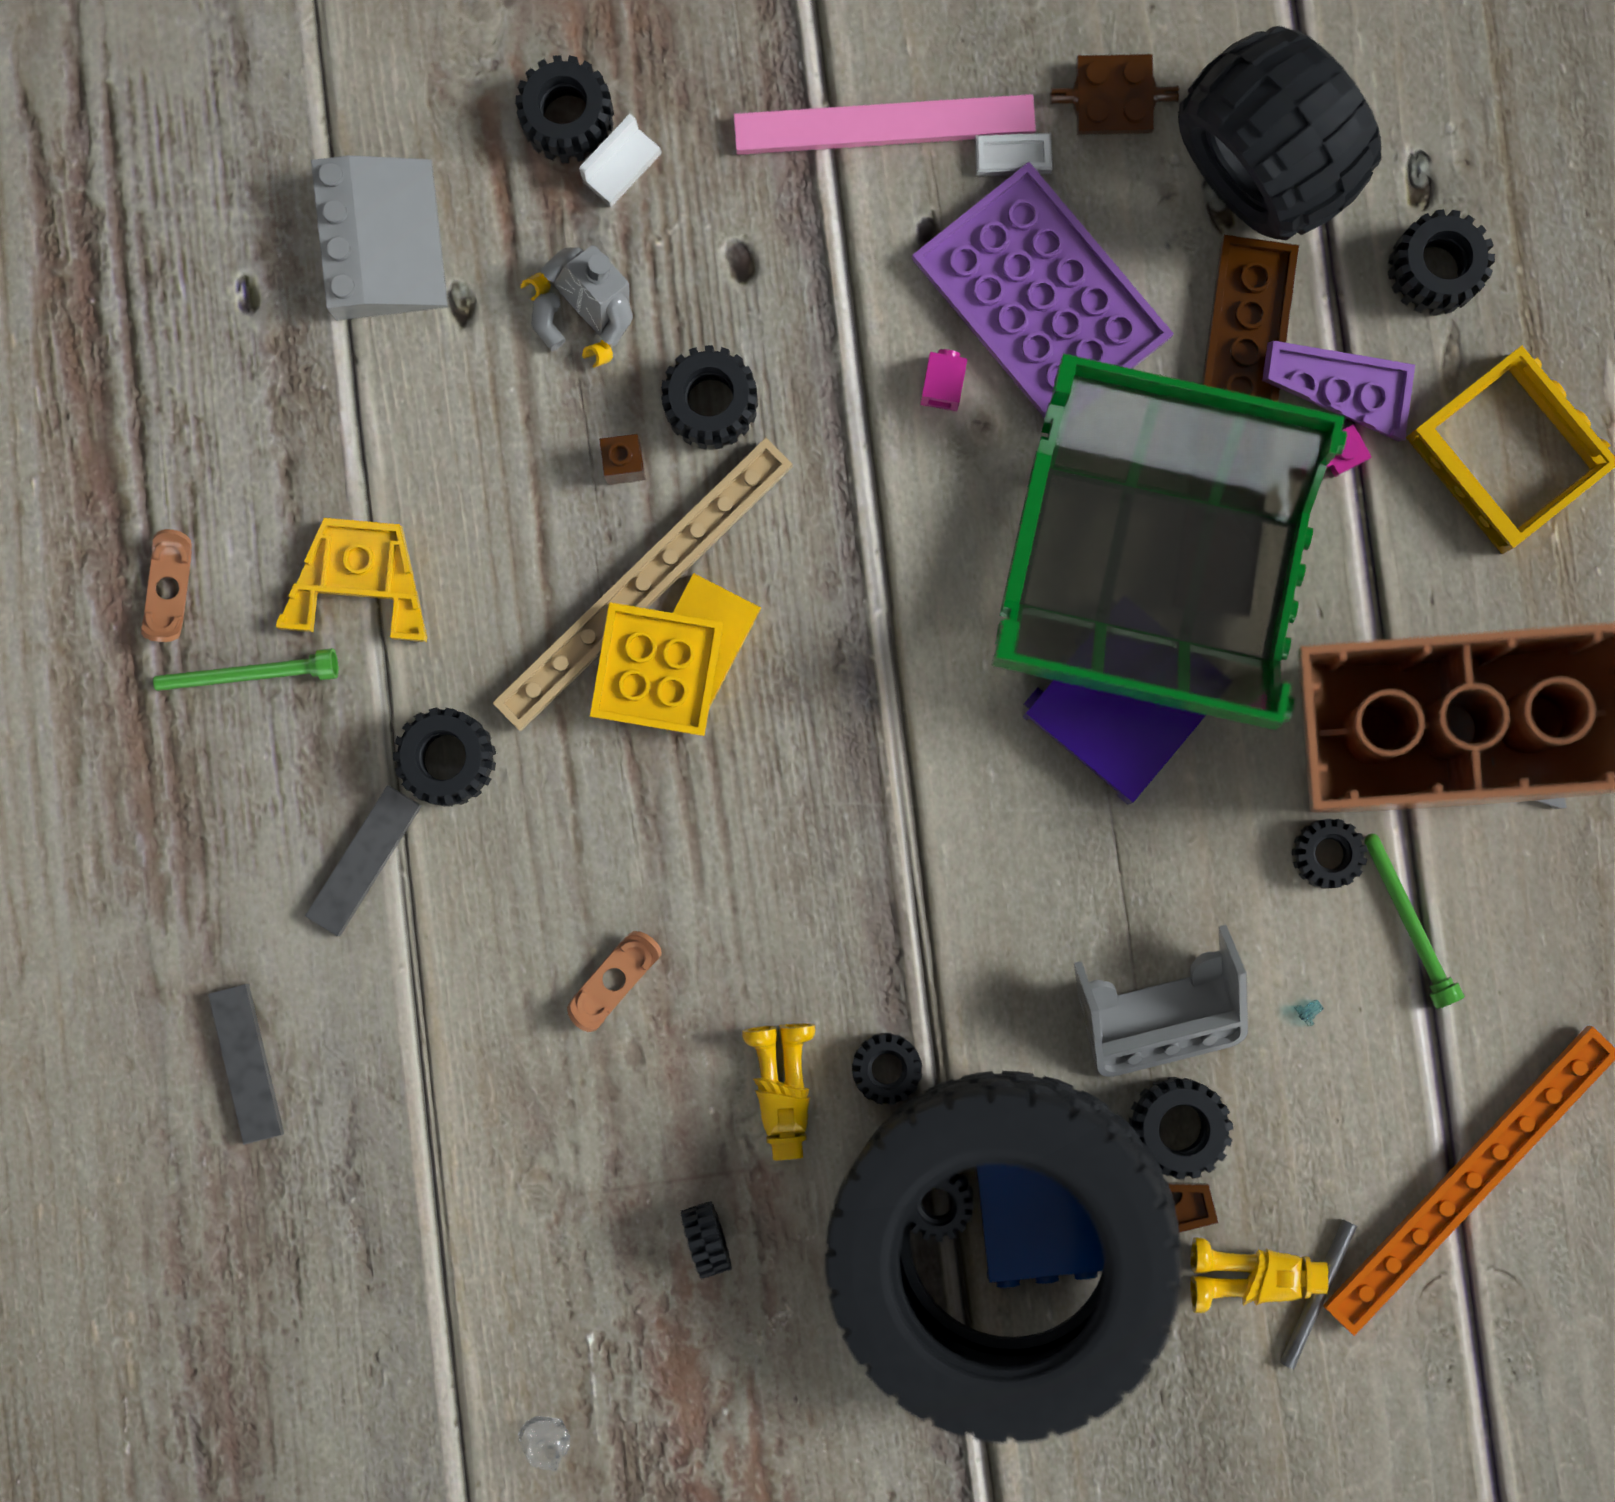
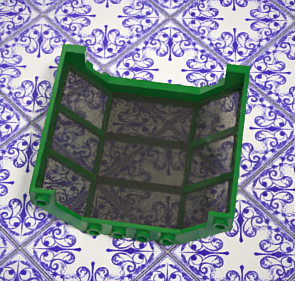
[992,353,1347,730]

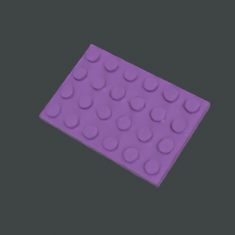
[912,162,1174,423]

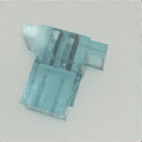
[1294,1000,1324,1026]

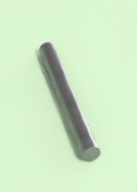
[1280,1219,1357,1369]

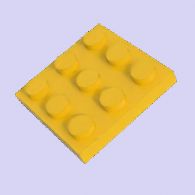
[590,602,724,736]

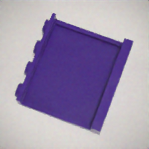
[1023,596,1231,805]

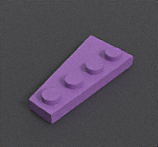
[1262,341,1415,441]

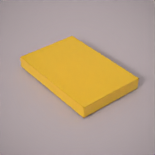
[673,573,761,709]

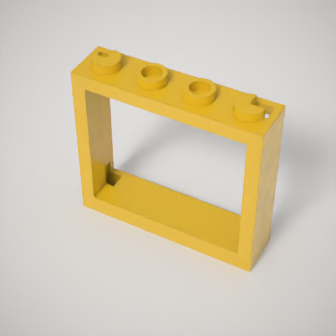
[1406,345,1615,554]

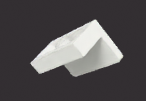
[579,114,661,207]

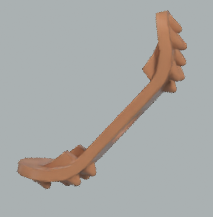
[141,529,192,642]
[567,931,662,1032]

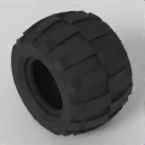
[1178,26,1382,241]

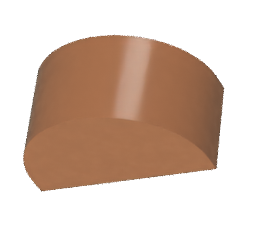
[1298,623,1615,813]

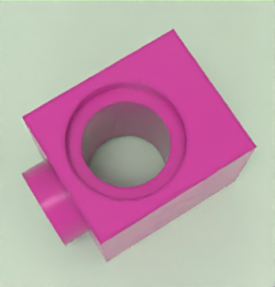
[920,349,968,412]

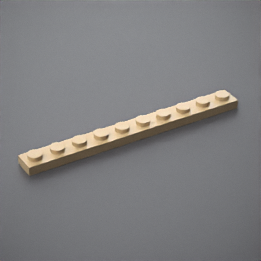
[493,438,793,731]

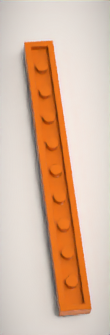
[1322,1026,1615,1336]

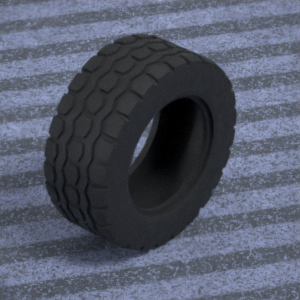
[825,1071,1181,1443]

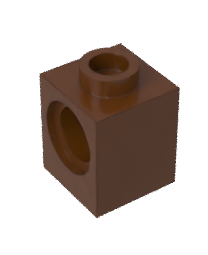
[599,434,646,485]

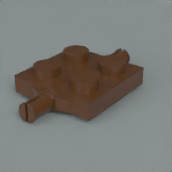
[1050,54,1179,135]

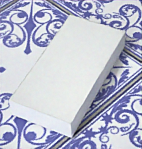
[975,133,1052,176]

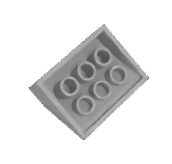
[311,155,448,321]

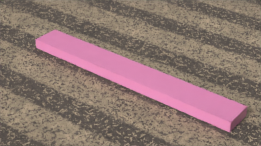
[734,94,1036,155]

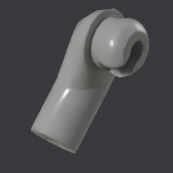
[531,292,566,351]

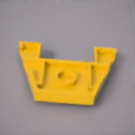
[276,518,427,642]

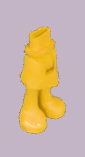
[742,1023,815,1161]
[1190,1237,1328,1313]

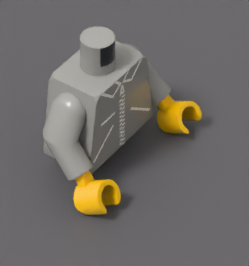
[521,245,633,368]

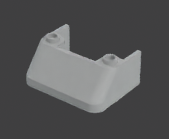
[1074,925,1248,1077]

